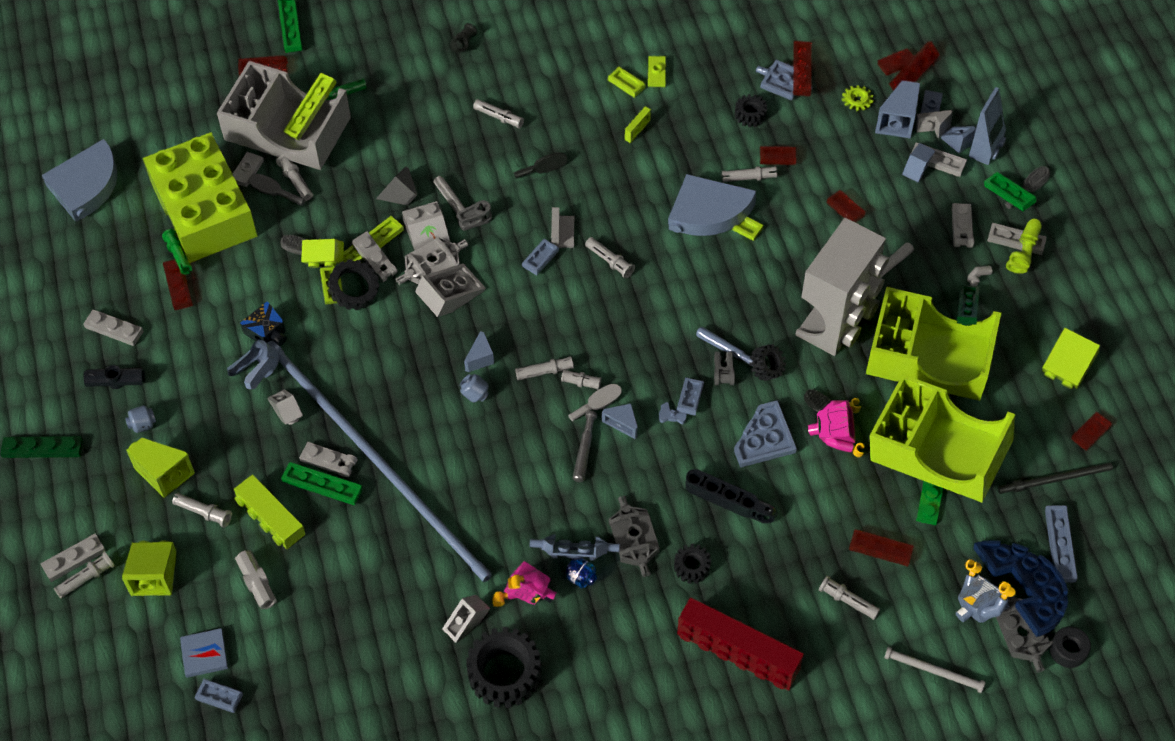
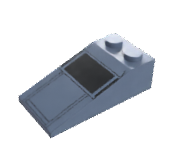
[969,87,1006,165]

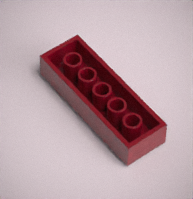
[677,597,804,691]

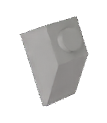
[268,389,303,425]
[442,595,490,643]

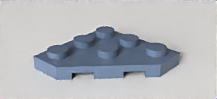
[734,400,797,468]

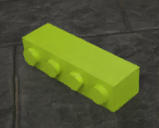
[234,474,306,549]

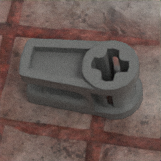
[457,200,492,231]
[714,352,734,385]

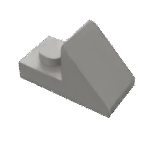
[915,110,952,138]

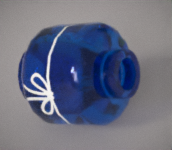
[566,558,597,588]

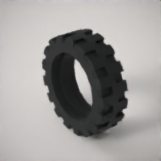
[328,259,379,310]

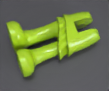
[1006,219,1042,274]

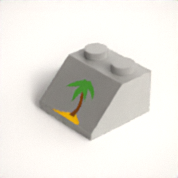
[402,201,450,250]

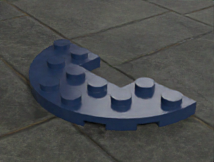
[973,541,1068,637]

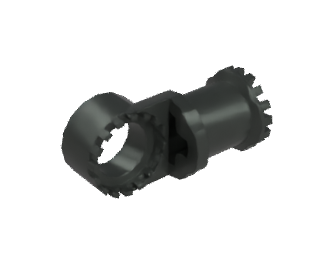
[450,23,478,53]

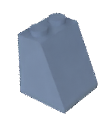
[875,81,920,138]

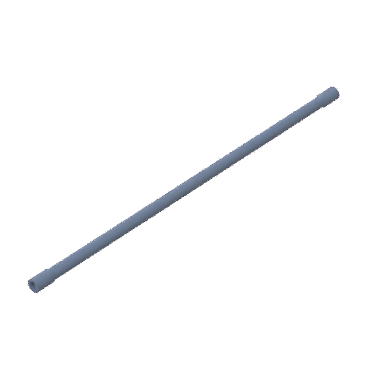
[268,341,492,582]

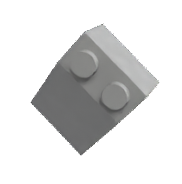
[415,263,486,317]

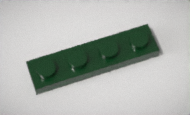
[957,285,980,326]
[0,436,83,458]

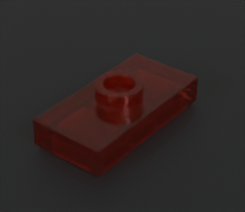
[877,48,916,76]
[760,146,796,165]
[826,190,866,223]
[1071,412,1112,451]

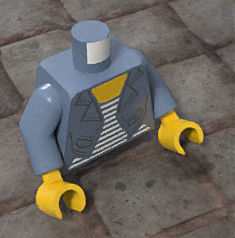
[956,559,1015,623]

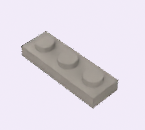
[911,142,967,177]
[987,223,1047,255]
[84,310,143,346]
[40,533,106,582]

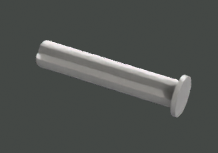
[434,176,465,220]

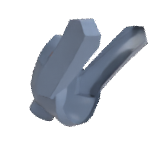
[227,340,282,389]

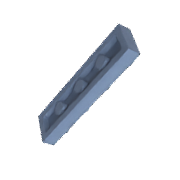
[1045,506,1077,582]

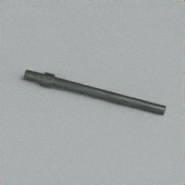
[998,463,1113,494]

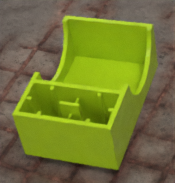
[143,132,257,263]
[866,287,1001,401]
[870,374,1015,503]

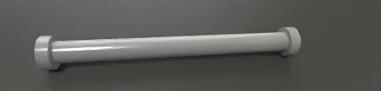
[884,646,985,693]

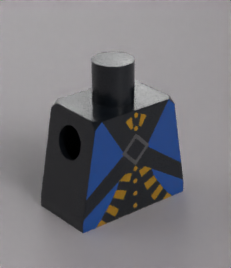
[240,301,287,346]

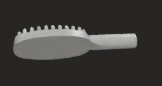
[568,384,621,421]

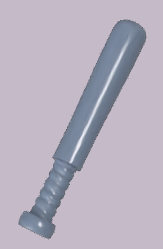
[696,327,753,366]

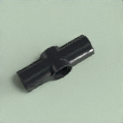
[83,365,145,389]

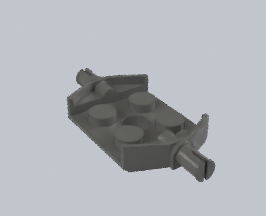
[609,496,660,577]
[996,595,1053,673]

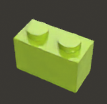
[301,239,344,268]

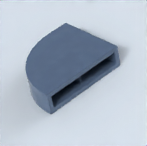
[42,139,117,222]
[668,174,756,236]

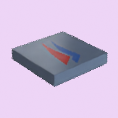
[180,628,228,678]

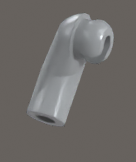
[967,266,992,286]

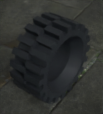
[466,627,541,708]

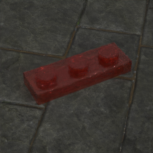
[163,259,193,310]
[849,529,914,567]

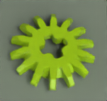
[842,85,873,111]

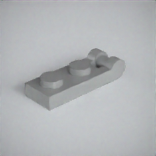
[952,203,974,248]
[352,231,398,283]
[299,442,358,477]

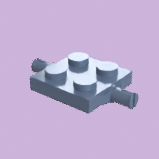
[756,60,812,100]

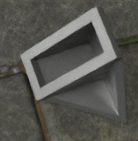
[376,166,418,206]

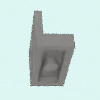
[551,207,574,248]

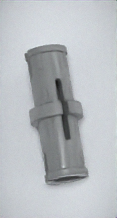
[561,369,601,390]

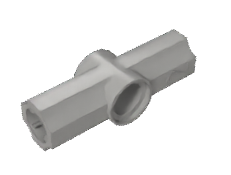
[235,550,277,610]

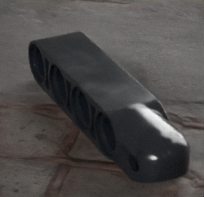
[685,469,778,524]

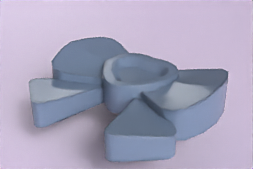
[659,402,686,424]

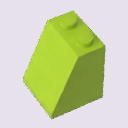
[1042,328,1100,389]
[126,438,195,498]
[122,540,176,596]

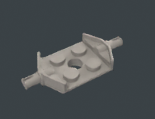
[396,237,468,285]

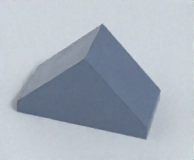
[941,126,976,154]
[902,143,936,183]
[464,331,494,372]
[602,404,638,439]

